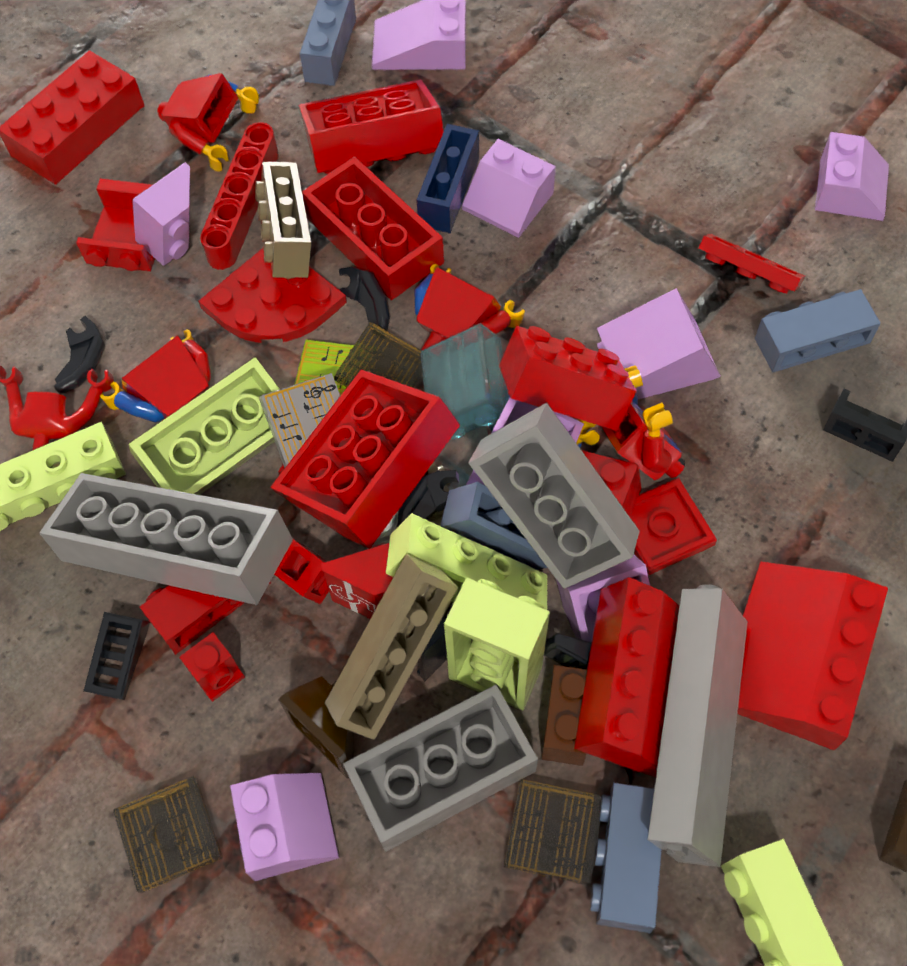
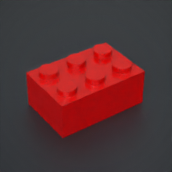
[499,325,637,431]

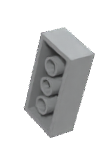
[469,403,639,589]
[343,685,538,852]

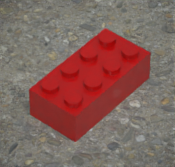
[0,50,145,185]
[302,156,444,301]

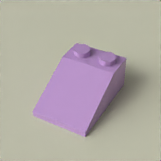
[372,0,466,70]

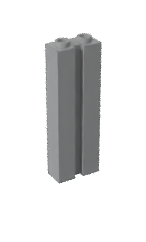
[648,584,747,867]

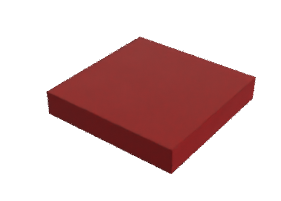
[630,478,717,576]

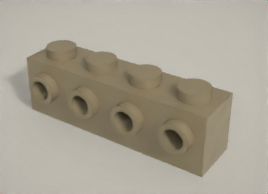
[255,162,311,279]
[325,554,458,740]

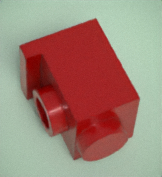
[274,539,329,604]
[179,632,245,702]

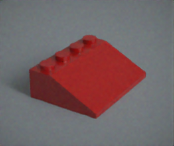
[299,80,444,174]
[270,369,460,549]
[737,562,888,751]
[574,577,680,777]

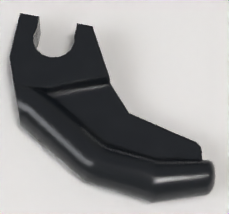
[339,267,390,338]
[54,316,105,394]
[395,470,459,529]

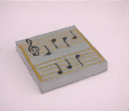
[259,373,340,468]

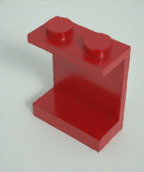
[76,178,155,272]

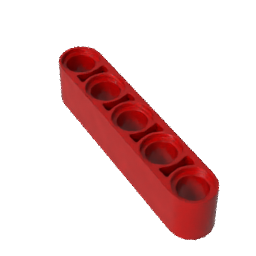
[200,122,279,270]

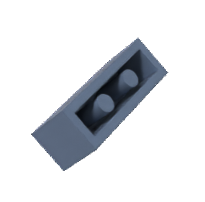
[300,0,356,86]
[755,289,881,373]
[440,482,548,570]
[590,783,661,933]

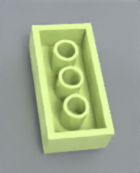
[129,357,280,495]
[444,577,550,711]

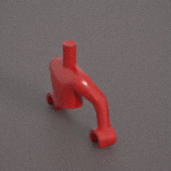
[0,366,114,451]

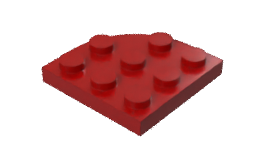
[198,247,347,343]

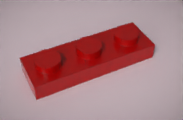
[698,234,805,294]

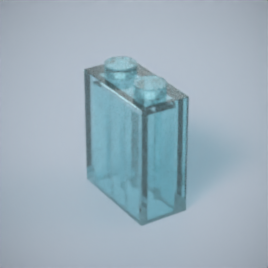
[420,323,509,440]

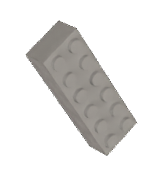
[40,473,293,605]

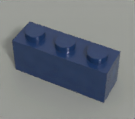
[417,124,479,234]

